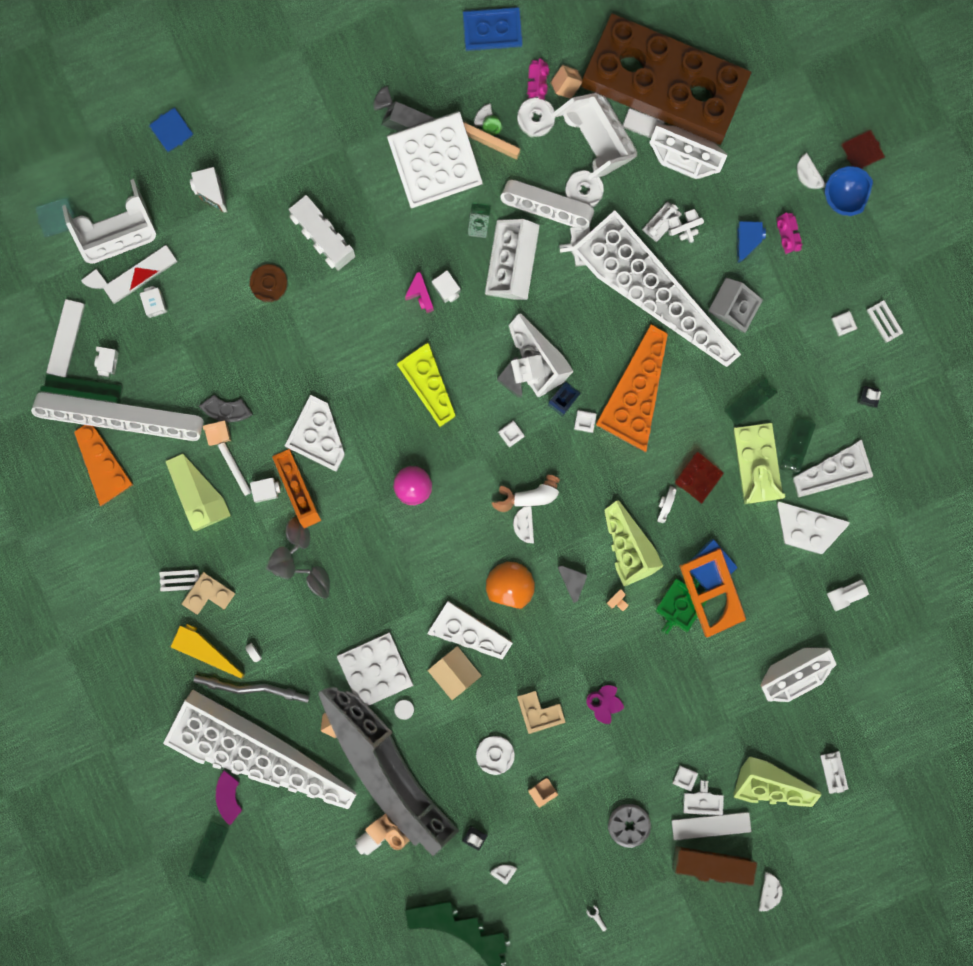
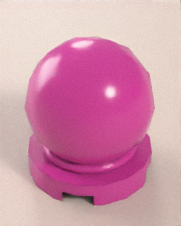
[393,466,432,506]

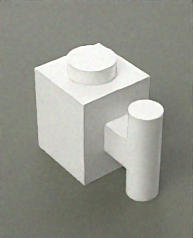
[511,354,546,385]

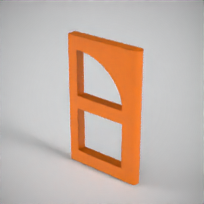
[680,548,746,637]

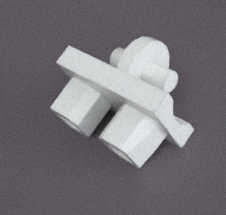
[667,209,704,243]

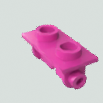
[527,59,549,101]
[776,213,803,254]

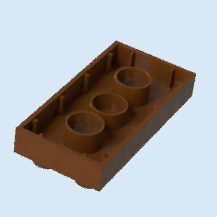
[581,13,752,145]

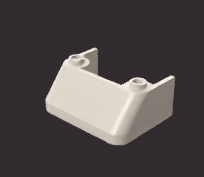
[552,93,637,180]
[62,179,156,263]

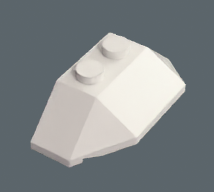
[650,125,728,179]
[761,648,836,702]

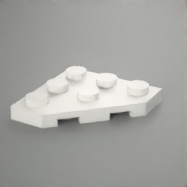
[285,395,345,472]

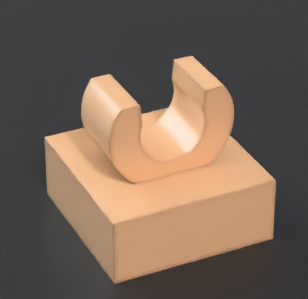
[606,589,629,611]

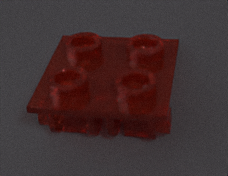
[675,451,724,504]

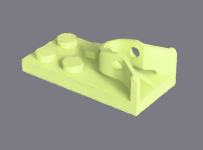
[733,423,785,504]

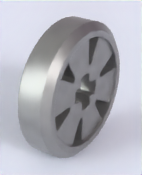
[608,804,651,847]

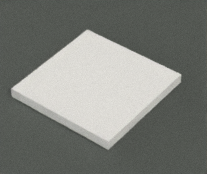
[387,111,483,208]

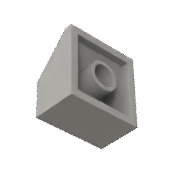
[709,278,763,333]

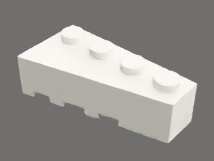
[289,195,356,271]

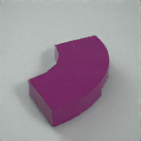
[215,770,243,825]

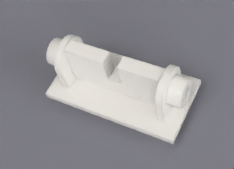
[643,202,682,242]
[820,751,848,794]

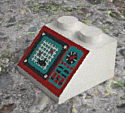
[190,167,228,213]

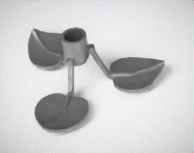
[266,516,330,599]

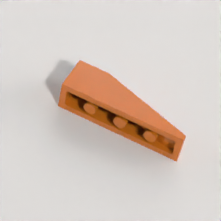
[272,449,321,528]

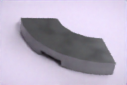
[199,395,252,422]

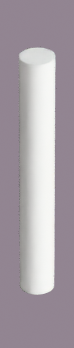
[218,442,252,496]

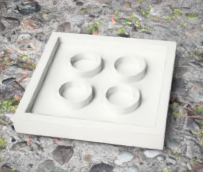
[337,633,413,706]

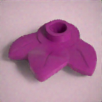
[586,685,624,724]

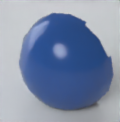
[825,166,873,216]

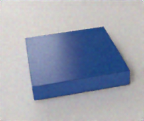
[690,539,738,591]

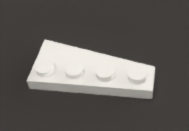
[793,440,873,497]
[427,601,513,659]

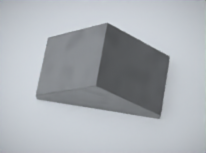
[497,357,522,398]
[558,566,587,603]

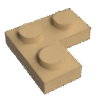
[181,572,235,615]
[517,691,566,734]

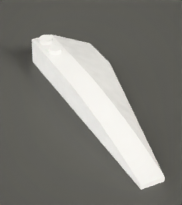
[572,211,741,367]
[163,690,357,809]

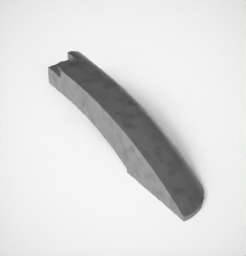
[319,687,459,856]

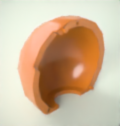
[486,562,535,609]

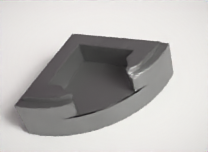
[374,87,392,111]

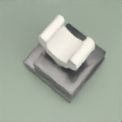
[858,386,881,408]
[462,826,488,851]

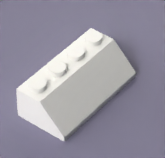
[485,219,540,299]

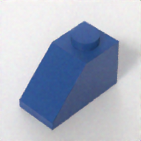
[737,222,766,263]

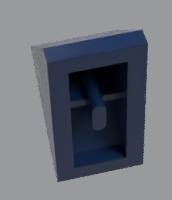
[548,382,581,417]

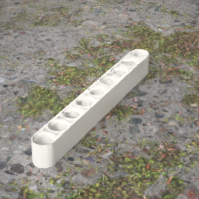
[31,393,204,441]

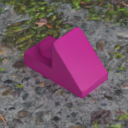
[405,272,434,313]

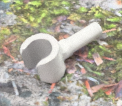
[587,906,607,931]

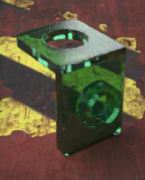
[468,203,491,238]

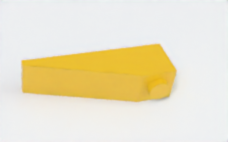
[171,624,245,678]

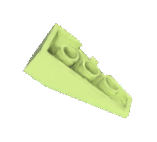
[165,454,231,531]
[605,500,663,586]

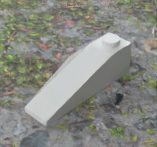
[509,314,573,397]

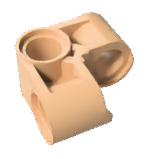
[365,813,410,850]

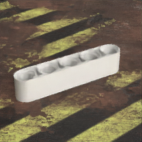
[501,180,594,229]

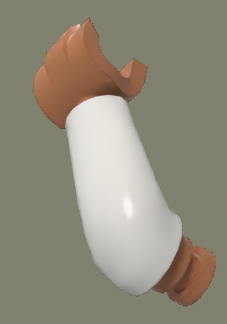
[491,475,560,512]

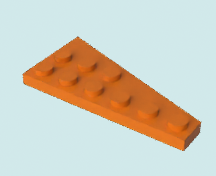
[596,325,668,452]

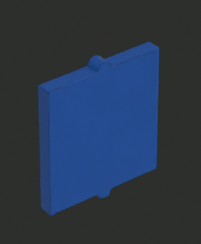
[149,108,193,152]

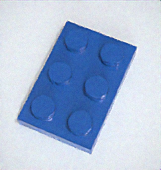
[463,8,522,51]

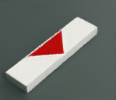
[103,245,177,304]

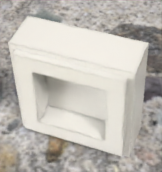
[831,311,857,336]
[574,410,596,433]
[498,421,525,448]
[672,766,698,791]

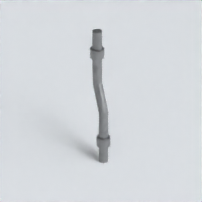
[193,675,310,703]

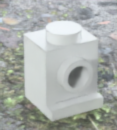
[95,347,119,377]

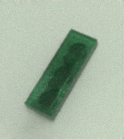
[188,821,229,883]

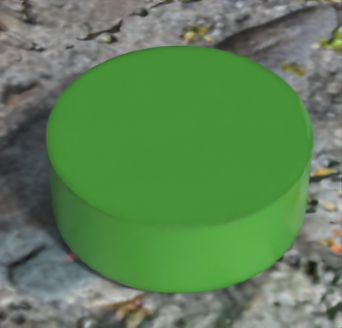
[482,115,502,136]

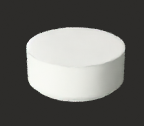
[245,643,262,662]
[395,700,414,720]

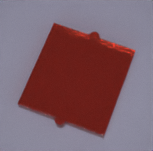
[841,130,885,169]

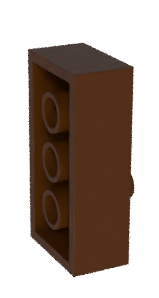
[672,846,757,886]

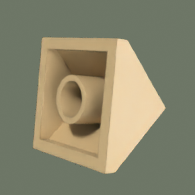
[428,646,481,700]

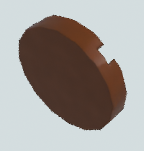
[249,264,288,303]

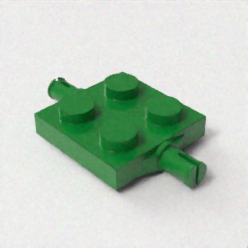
[655,578,708,635]

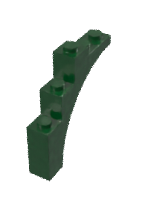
[405,900,510,966]

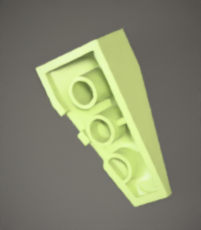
[734,757,821,807]

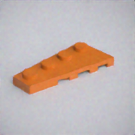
[74,425,133,506]

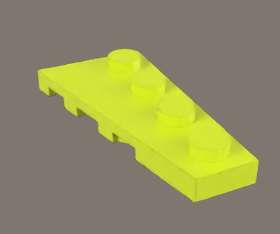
[397,343,456,427]

